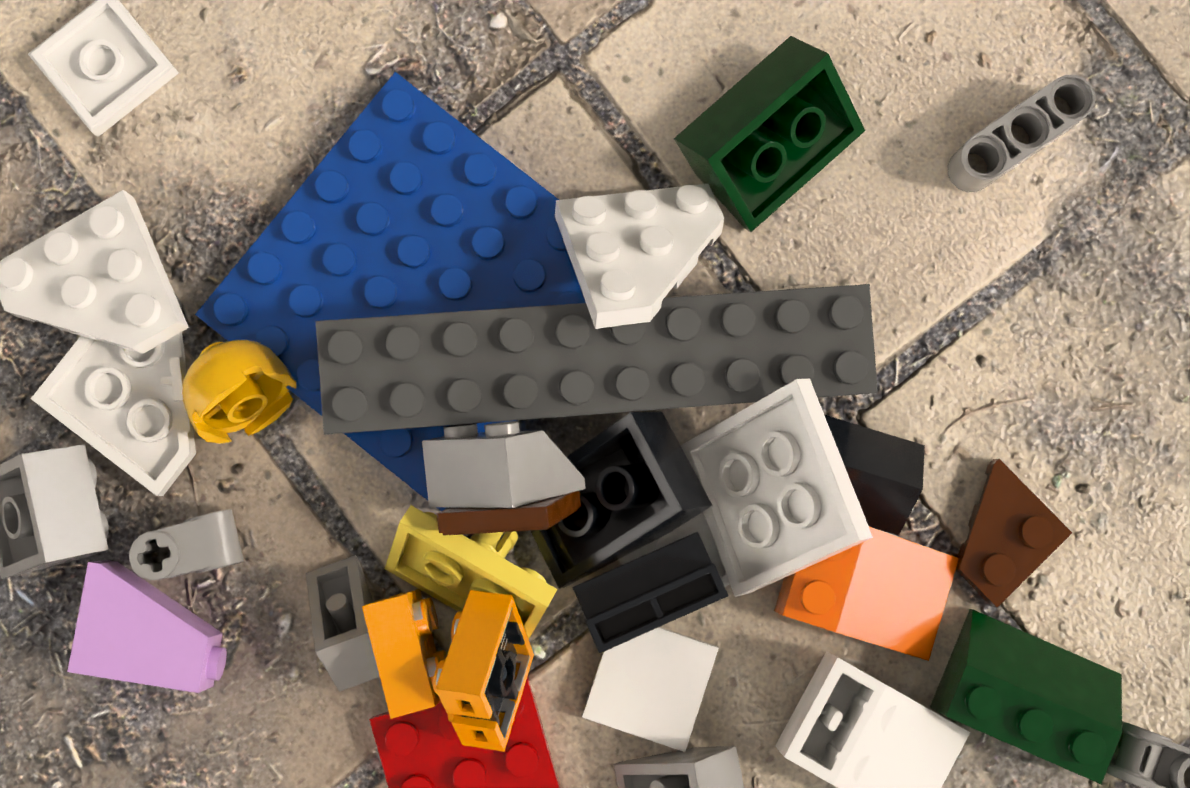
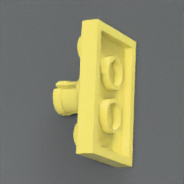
[385,505,558,639]

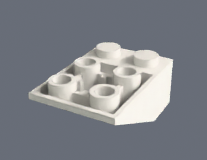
[775,651,970,788]

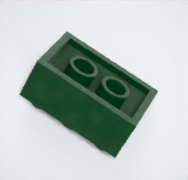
[674,36,865,232]
[930,609,1122,785]

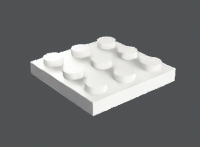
[680,378,873,597]

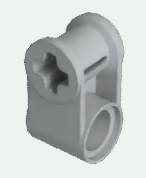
[129,509,244,580]
[1106,721,1190,788]

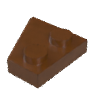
[956,459,1072,608]

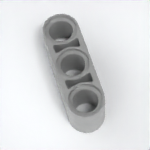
[948,75,1095,192]

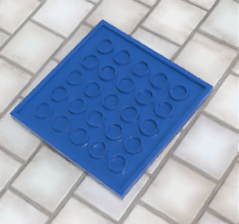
[195,72,586,511]

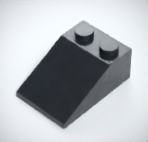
[530,412,713,589]

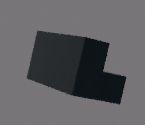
[824,415,925,536]
[572,532,729,654]

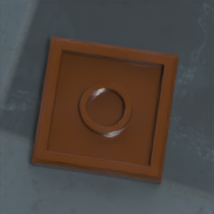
[437,491,581,536]

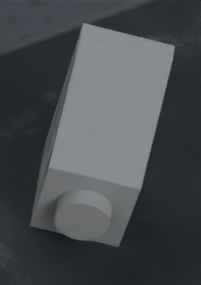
[306,555,380,692]
[613,746,744,788]

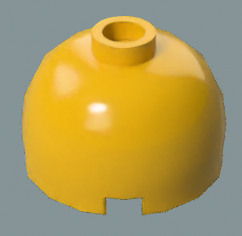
[182,340,296,444]

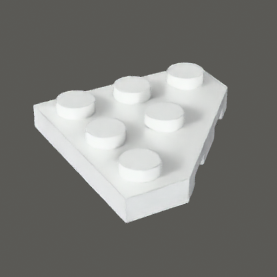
[555,183,724,329]
[0,190,189,354]
[31,332,196,496]

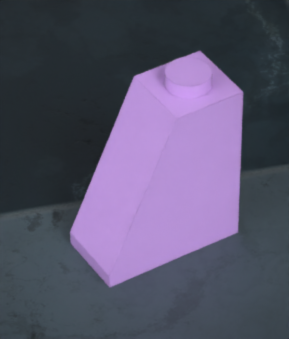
[67,560,227,693]

